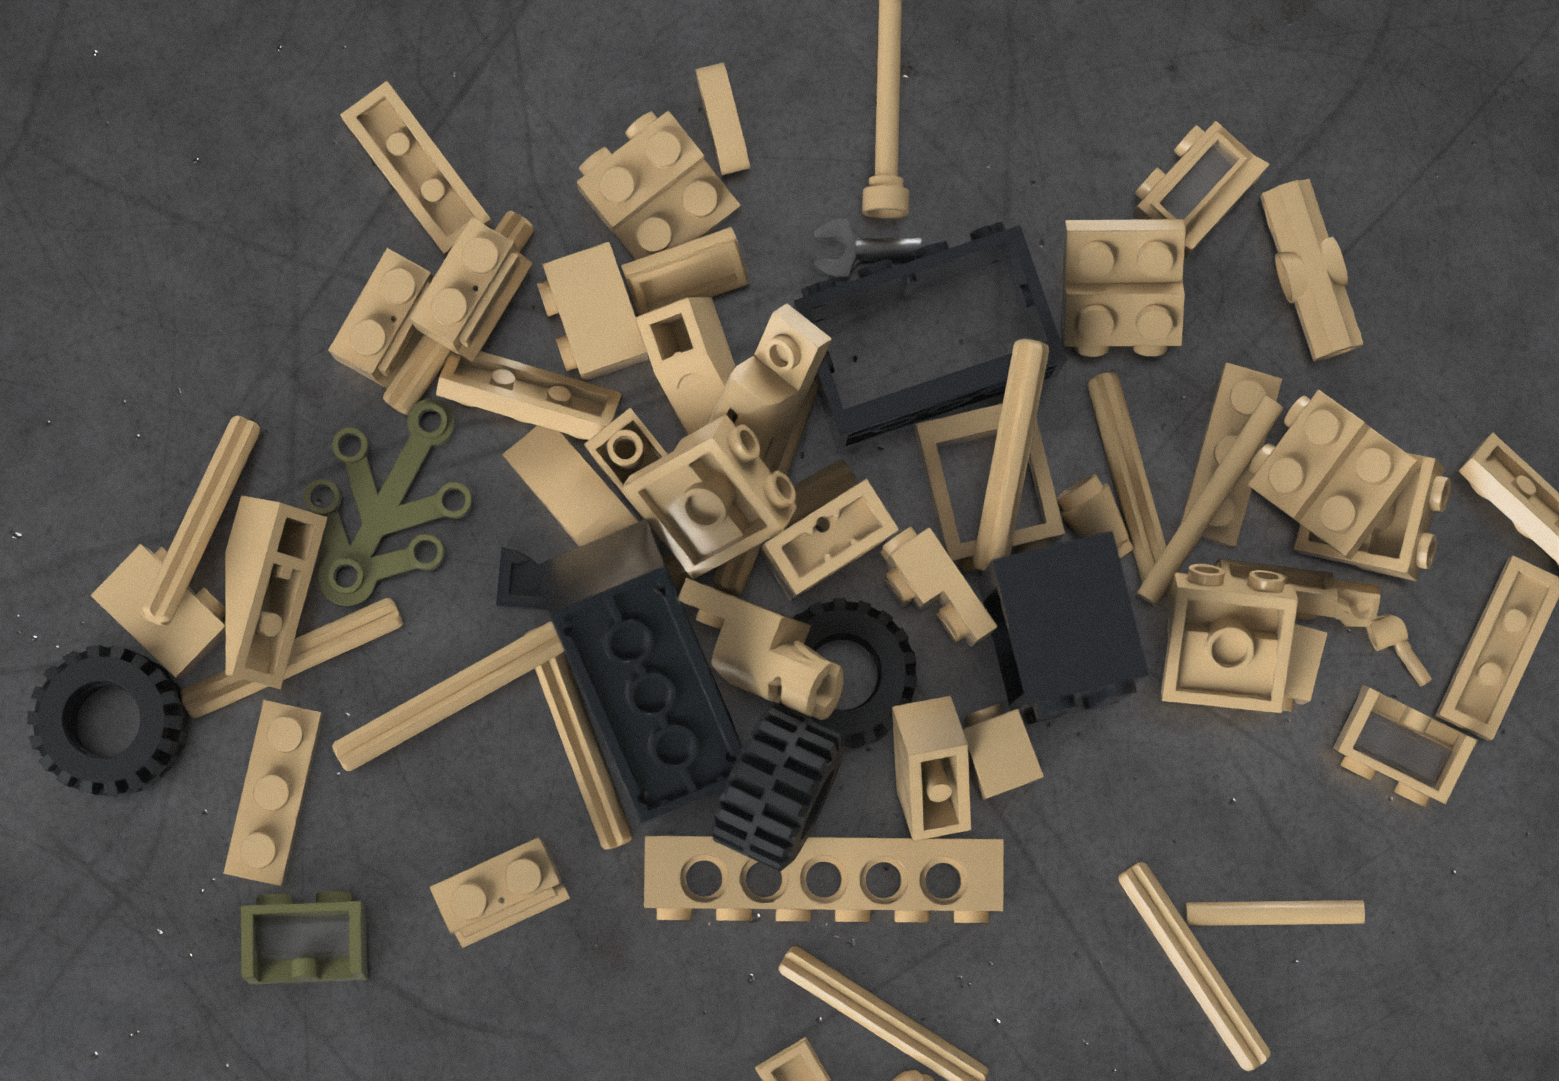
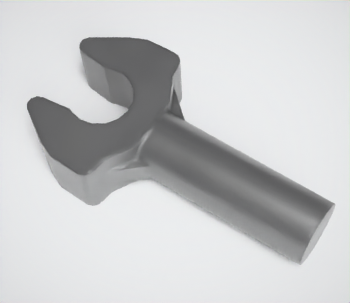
[813,219,921,281]

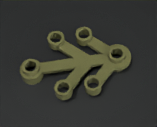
[304,399,473,607]

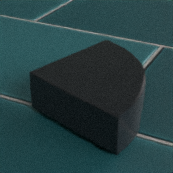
[496,547,547,611]

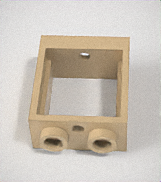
[914,403,1065,573]
[759,479,899,601]

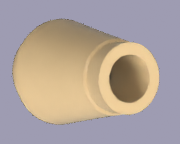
[1056,474,1134,558]

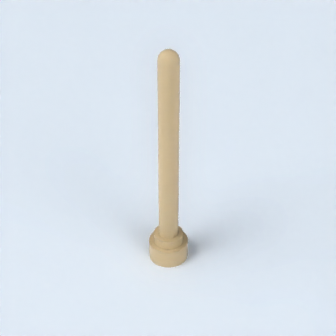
[862,0,909,219]

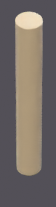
[1185,900,1365,926]

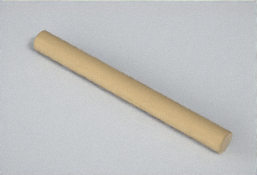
[1137,396,1284,606]

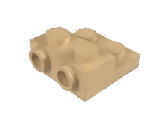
[576,110,741,261]
[1061,219,1186,357]
[1248,389,1421,560]
[622,414,797,579]
[1294,453,1451,581]
[880,527,997,648]
[1161,564,1298,713]

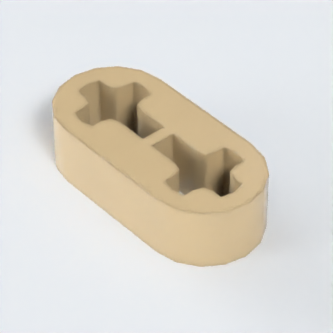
[695,62,750,175]

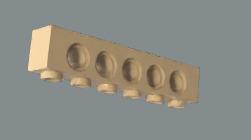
[644,836,1004,923]

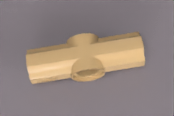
[1260,179,1363,362]

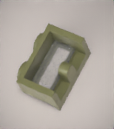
[241,892,369,984]

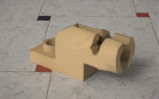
[705,304,832,460]
[678,578,844,720]

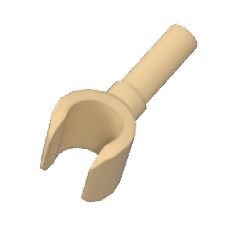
[1366,613,1432,687]

